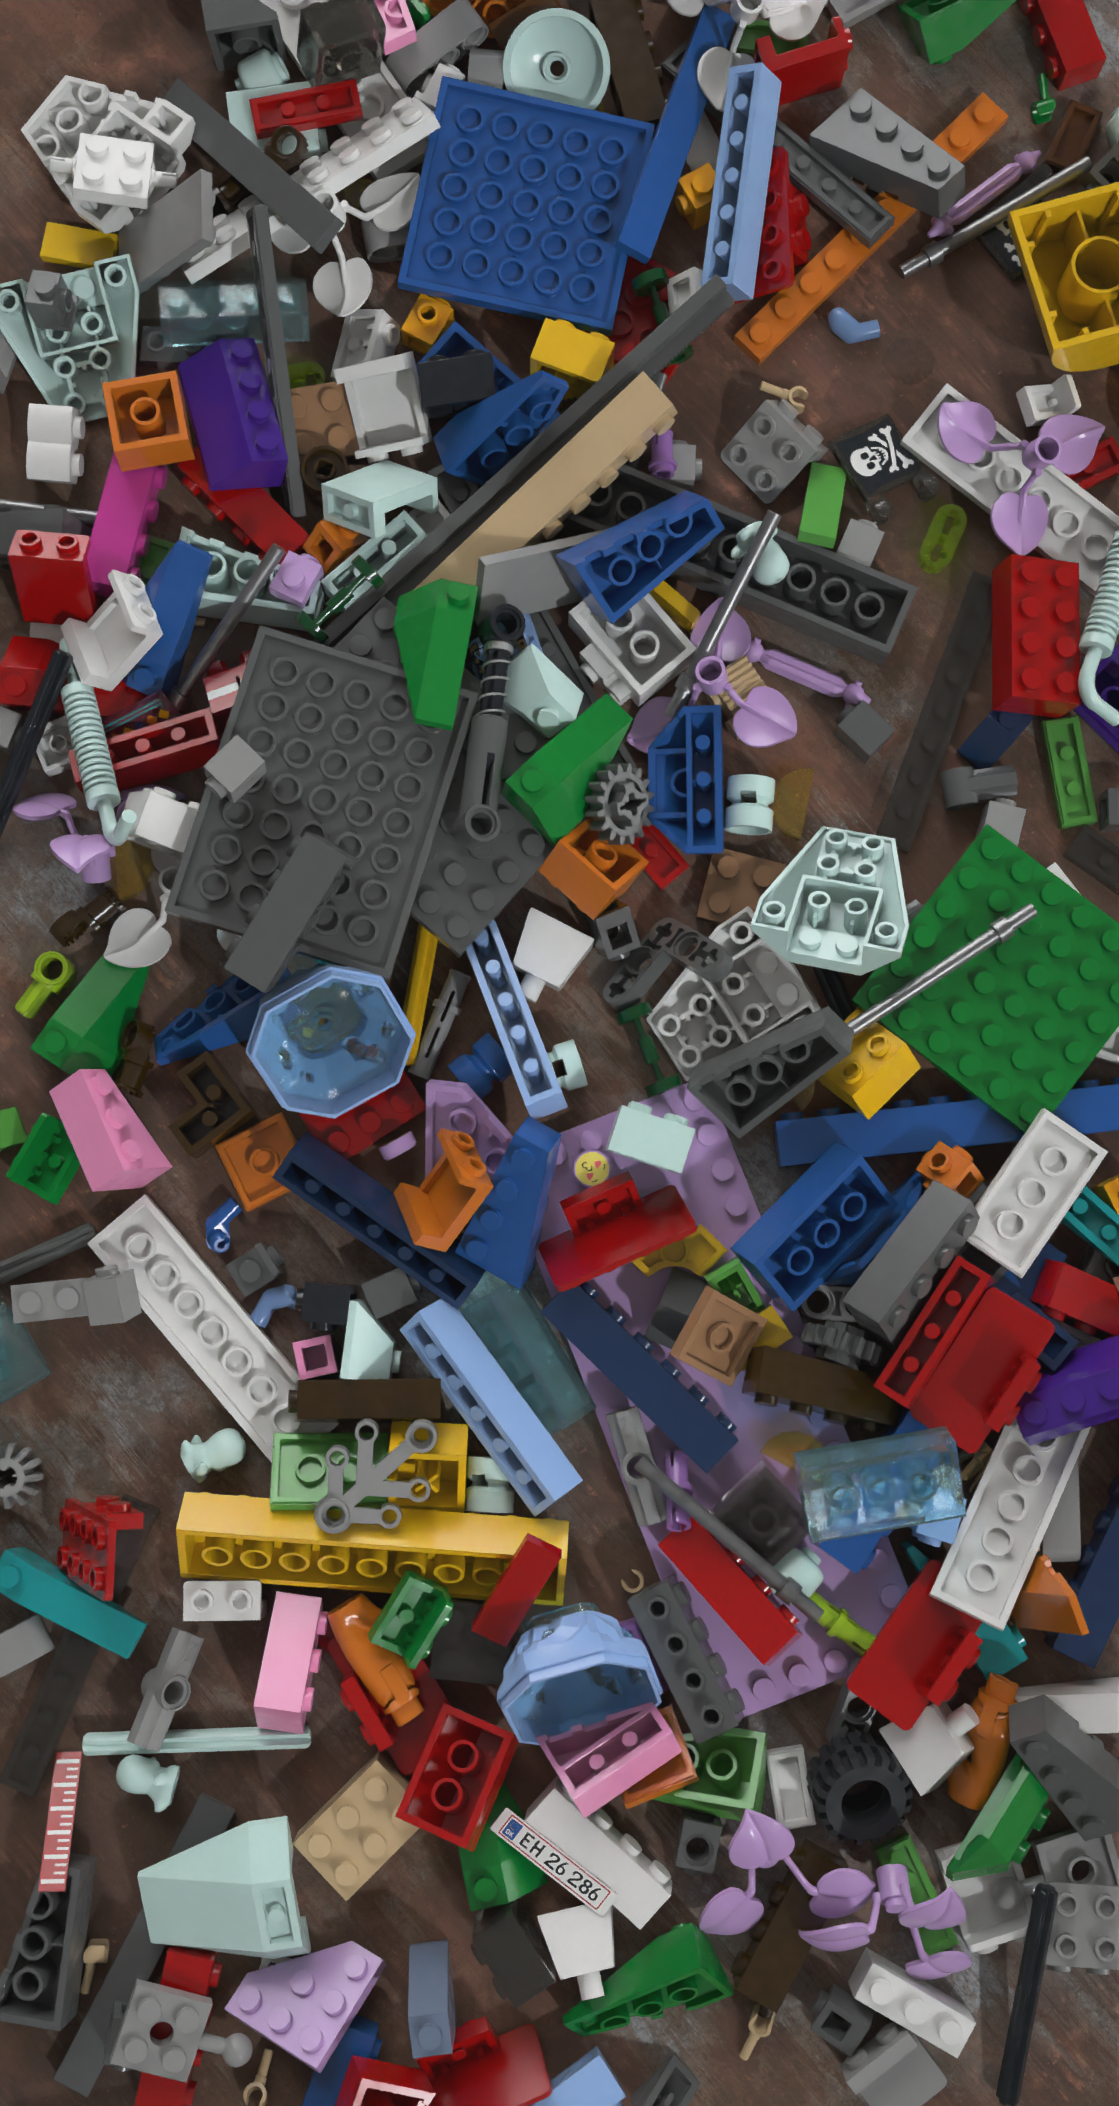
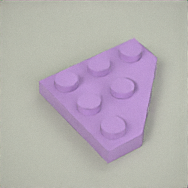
[425,1079,513,1179]
[225,1941,386,2073]

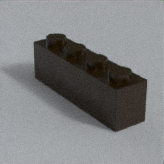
[588,0,668,139]
[742,1345,899,1433]
[731,1838,849,2013]

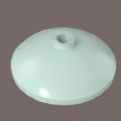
[503,8,610,110]

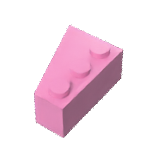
[49,1069,172,1192]
[253,1591,328,1734]
[535,1701,682,1819]

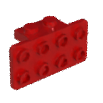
[734,146,811,304]
[538,1171,697,1292]
[910,1286,1055,1453]
[56,1495,144,1601]
[846,1559,983,1731]
[327,1605,453,1775]
[416,2016,552,2106]

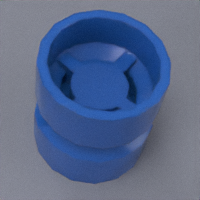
[447,1032,513,1100]

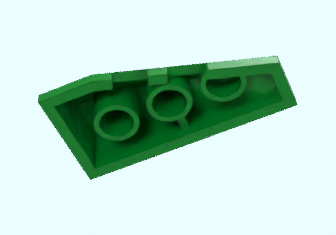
[896,0,1016,65]
[393,578,478,731]
[501,693,633,847]
[30,954,151,1079]
[458,1781,547,1911]
[562,1923,734,2037]

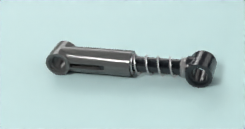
[452,604,526,849]

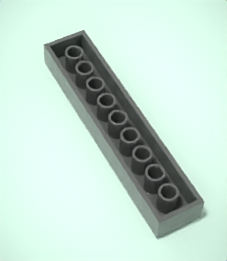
[561,464,918,666]

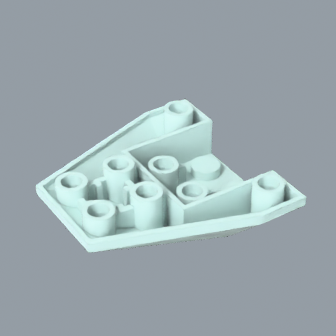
[0,253,140,422]
[751,826,909,976]
[137,1816,311,1959]

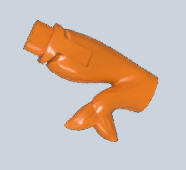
[327,1593,424,1727]
[947,1673,1019,1810]

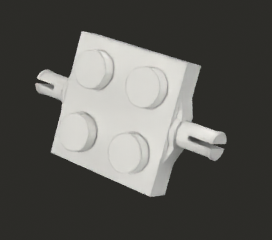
[50,133,177,210]

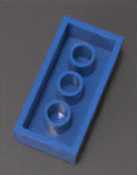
[730,1141,898,1312]

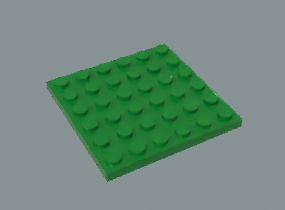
[850,824,1119,1135]

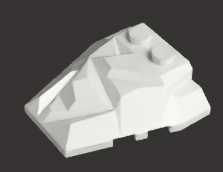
[21,75,196,234]

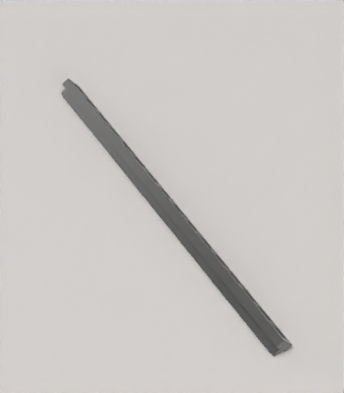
[312,274,735,648]

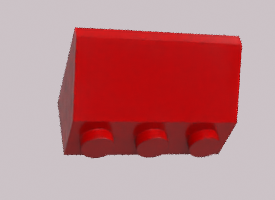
[395,1703,519,1853]

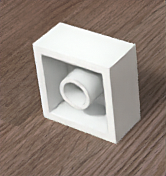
[36,716,74,777]

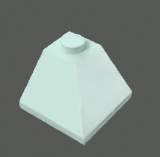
[503,643,584,738]
[340,1299,402,1380]

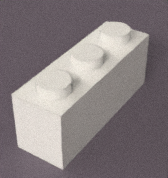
[848,1947,976,2059]

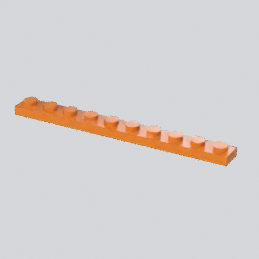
[733,92,1008,365]

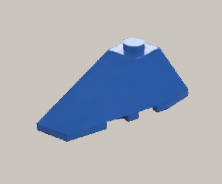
[433,370,569,486]
[122,540,214,699]
[154,967,305,1066]

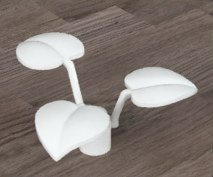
[666,0,828,112]
[271,172,420,317]
[103,850,242,968]

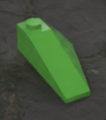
[653,1728,767,1821]

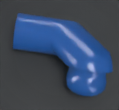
[205,1197,243,1253]

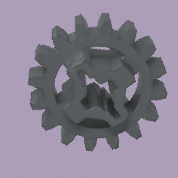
[585,763,654,845]
[800,1320,884,1370]

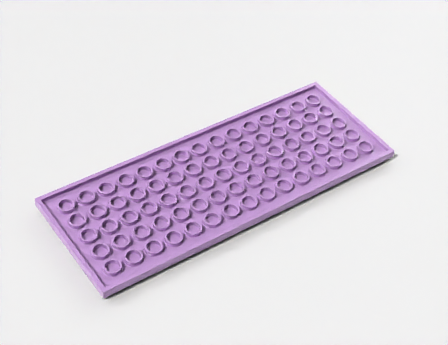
[535,1083,908,1718]

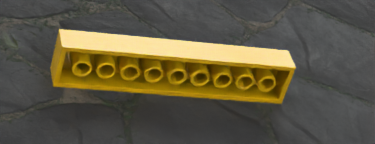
[176,1492,569,1606]

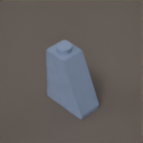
[408,1939,457,2059]

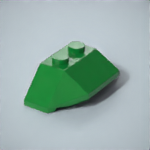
[946,1753,1051,1881]

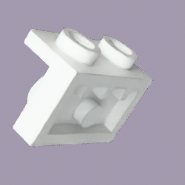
[330,309,401,381]
[183,1580,267,1621]

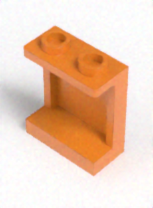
[394,1128,494,1252]

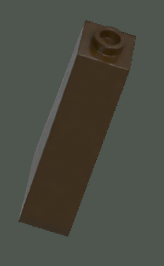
[288,1378,441,1423]

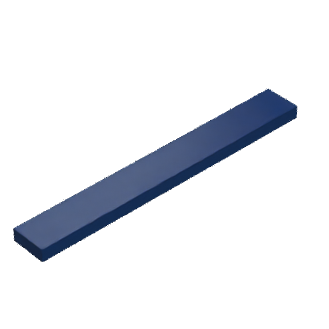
[613,3,736,264]

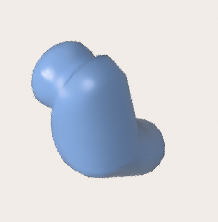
[828,307,880,344]
[250,1284,298,1328]

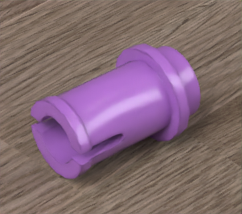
[648,429,677,480]

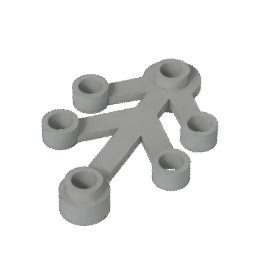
[314,1418,438,1534]

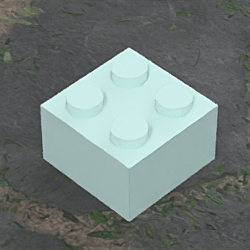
[605,1101,696,1174]

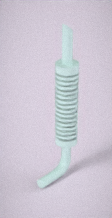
[1078,530,1119,726]
[59,637,137,846]

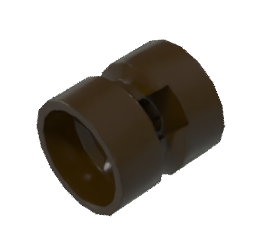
[301,445,350,508]

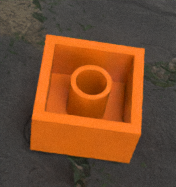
[102,370,195,472]
[538,817,649,920]

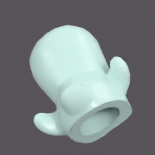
[731,521,790,585]
[180,1428,246,1483]
[116,1754,180,1813]

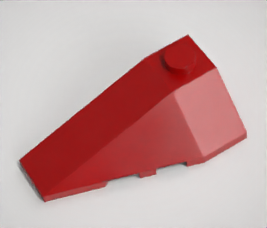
[0,636,155,723]

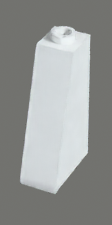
[1015,1677,1119,1734]

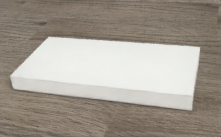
[967,1108,1108,1278]

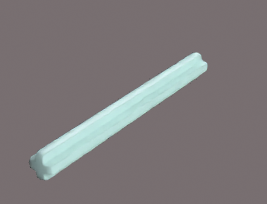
[82,1725,311,1756]

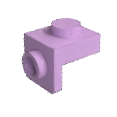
[268,550,325,609]

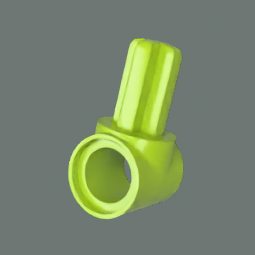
[15,951,76,1019]

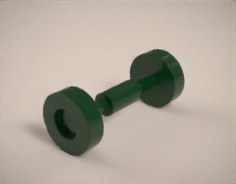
[631,268,694,367]
[295,554,385,644]
[615,1002,683,1098]

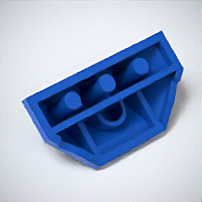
[648,705,724,855]
[821,1172,924,1285]

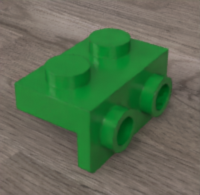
[6,1112,81,1205]
[368,1569,453,1670]

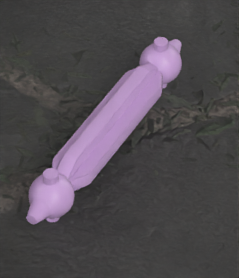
[927,150,1041,238]
[745,637,871,708]

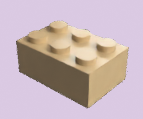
[293,1751,419,1901]

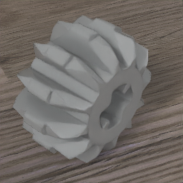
[0,1442,44,1509]

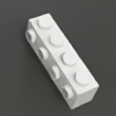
[524,1775,672,1930]

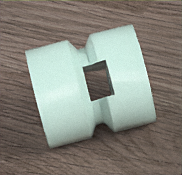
[724,774,775,835]
[547,1039,588,1091]
[465,1456,514,1513]

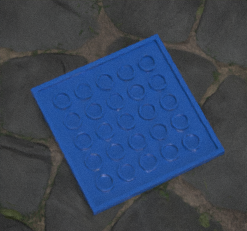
[398,76,655,336]

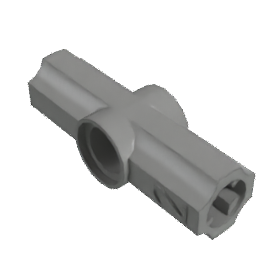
[606,1405,667,1527]
[127,1627,204,1752]

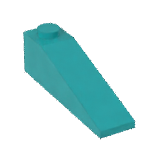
[1061,1185,1119,1268]
[901,1540,1028,1681]
[0,1546,148,1659]

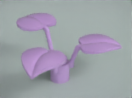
[937,401,1105,556]
[627,597,797,754]
[12,784,186,883]
[698,1809,876,1935]
[798,1864,972,1981]

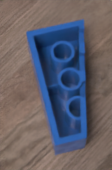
[555,490,725,624]
[455,1116,562,1290]

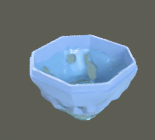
[246,963,416,1118]
[497,1602,663,1745]

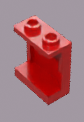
[753,16,853,106]
[8,530,104,625]

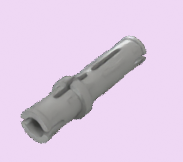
[408,969,472,1080]

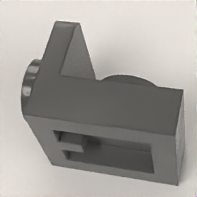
[225,1241,285,1297]

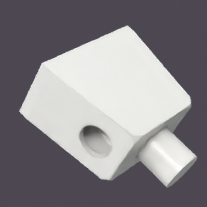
[512,907,594,1003]
[879,1701,979,1796]
[537,1904,615,2001]

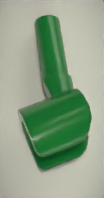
[1031,73,1056,125]

